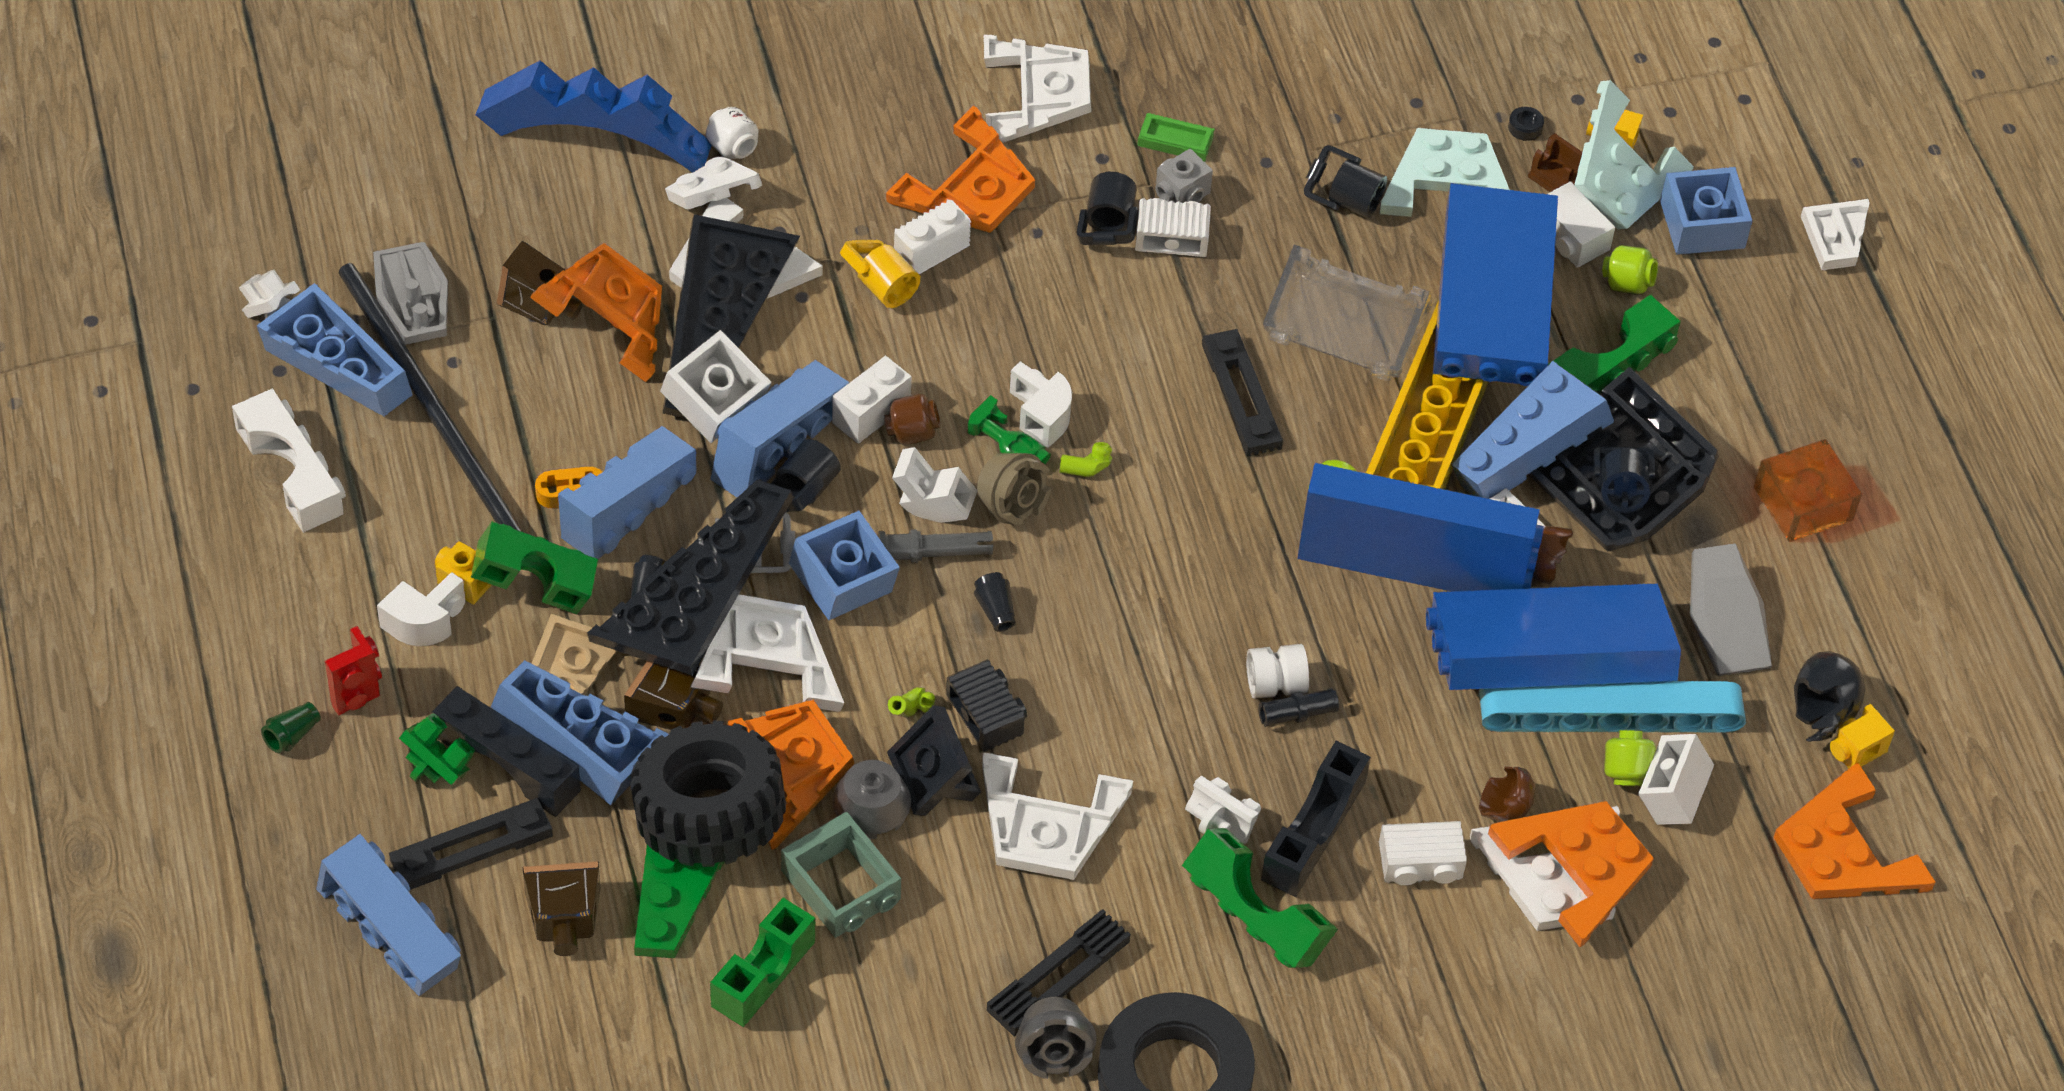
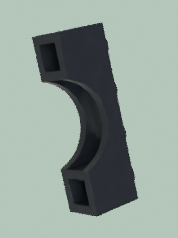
[432,686,581,817]
[1261,740,1371,897]

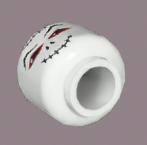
[706,107,759,159]

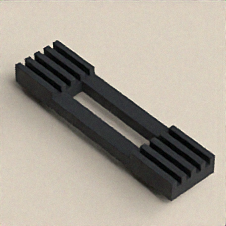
[1202,329,1283,457]
[389,798,553,890]
[986,909,1131,1037]

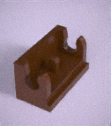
[1528,133,1582,192]

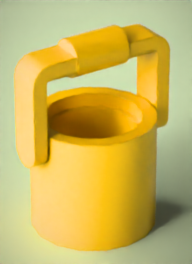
[840,240,921,308]

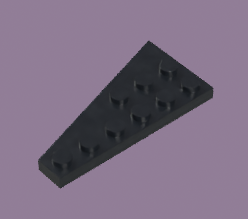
[662,214,800,418]
[587,480,793,676]

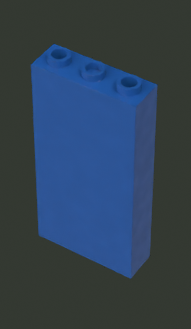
[1433,183,1558,386]
[1297,463,1544,592]
[1426,583,1681,690]

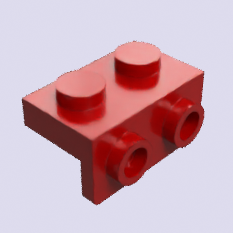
[325,626,382,716]

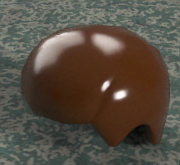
[1533,526,1573,584]
[1479,766,1536,822]

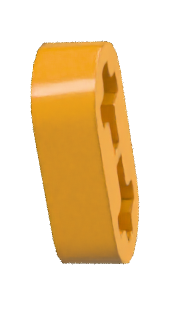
[535,467,602,508]

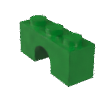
[471,521,598,614]
[710,897,816,1027]

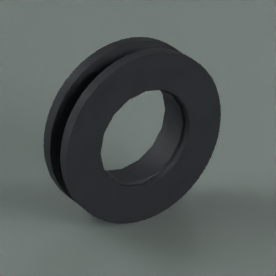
[1098,992,1255,1091]

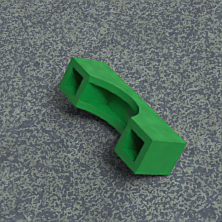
[1548,295,1681,395]
[1182,828,1338,968]

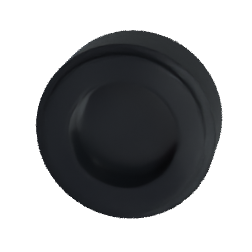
[1508,107,1544,141]

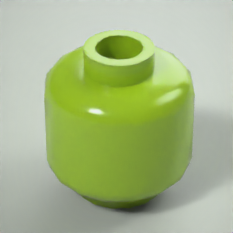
[1602,245,1658,294]
[1604,730,1656,786]

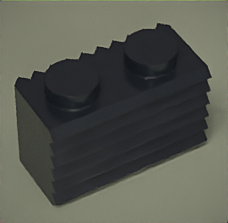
[946,659,1027,752]

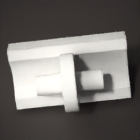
[239,270,300,319]
[1185,776,1261,844]

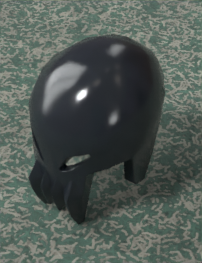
[1794,651,1865,742]

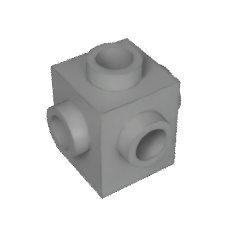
[1155,149,1213,203]

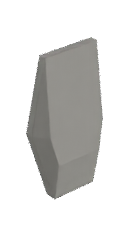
[373,242,448,345]
[1690,543,1772,676]

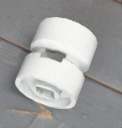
[1246,644,1309,699]

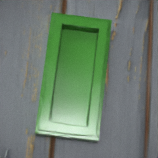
[1137,113,1215,162]

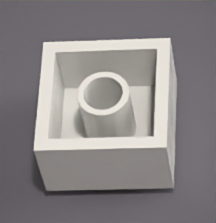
[660,330,771,443]

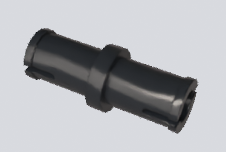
[1258,688,1339,727]

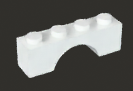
[232,388,346,532]

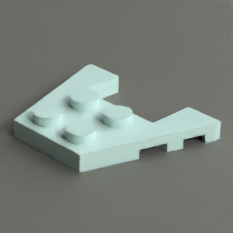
[1574,80,1694,230]
[1380,128,1510,217]

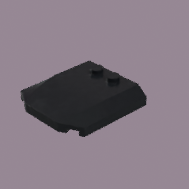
[1528,367,1719,552]

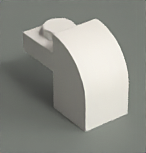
[1010,361,1072,448]
[892,447,977,523]
[377,572,465,646]

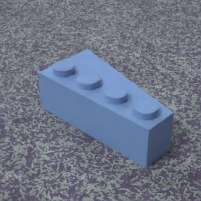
[257,283,413,417]
[710,360,849,497]
[1452,361,1614,499]
[558,426,697,559]
[491,660,669,805]
[316,834,461,996]

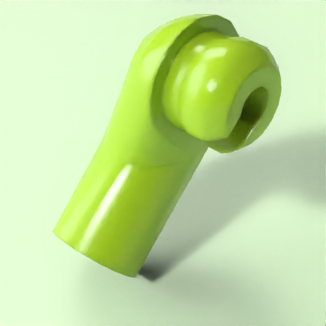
[1059,442,1113,477]
[888,687,936,717]

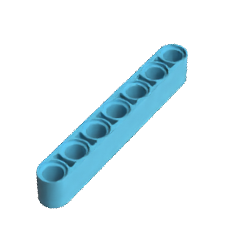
[1479,681,1746,732]

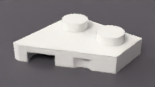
[1801,199,1869,270]

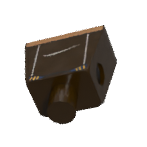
[497,241,583,325]
[624,661,723,730]
[522,861,601,956]

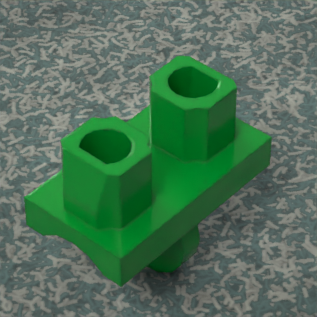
[399,713,475,785]

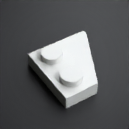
[665,156,762,210]

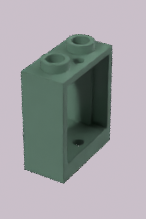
[781,812,901,938]

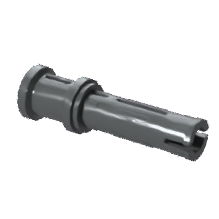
[878,529,993,563]

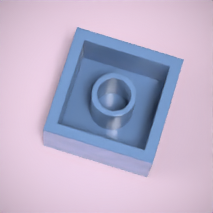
[1660,167,1752,255]
[789,511,900,620]

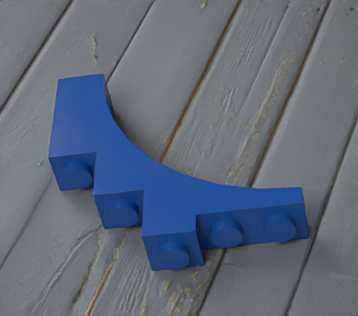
[475,60,712,173]

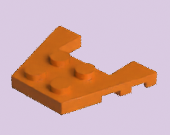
[886,106,1035,233]
[530,243,662,382]
[728,700,855,850]
[1773,763,1935,899]
[1488,801,1654,947]

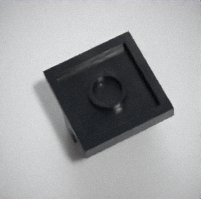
[887,705,981,816]

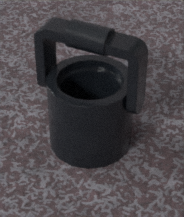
[1304,145,1387,218]
[1077,171,1138,246]
[771,439,841,512]
[1593,447,1655,513]

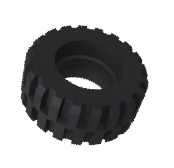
[630,721,786,867]

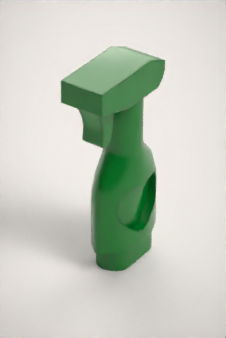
[967,395,1051,464]

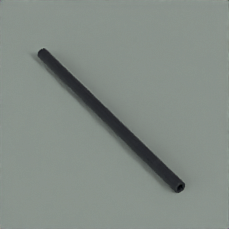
[338,263,524,532]

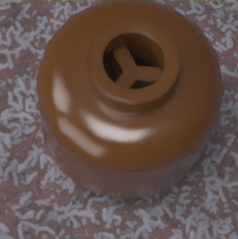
[884,394,941,445]

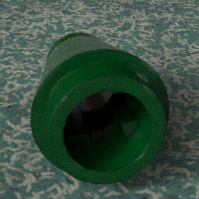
[261,702,321,753]

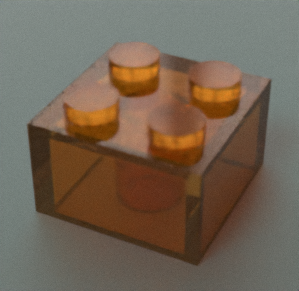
[1754,439,1862,542]

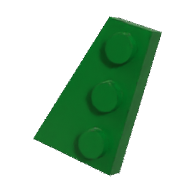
[634,845,725,958]

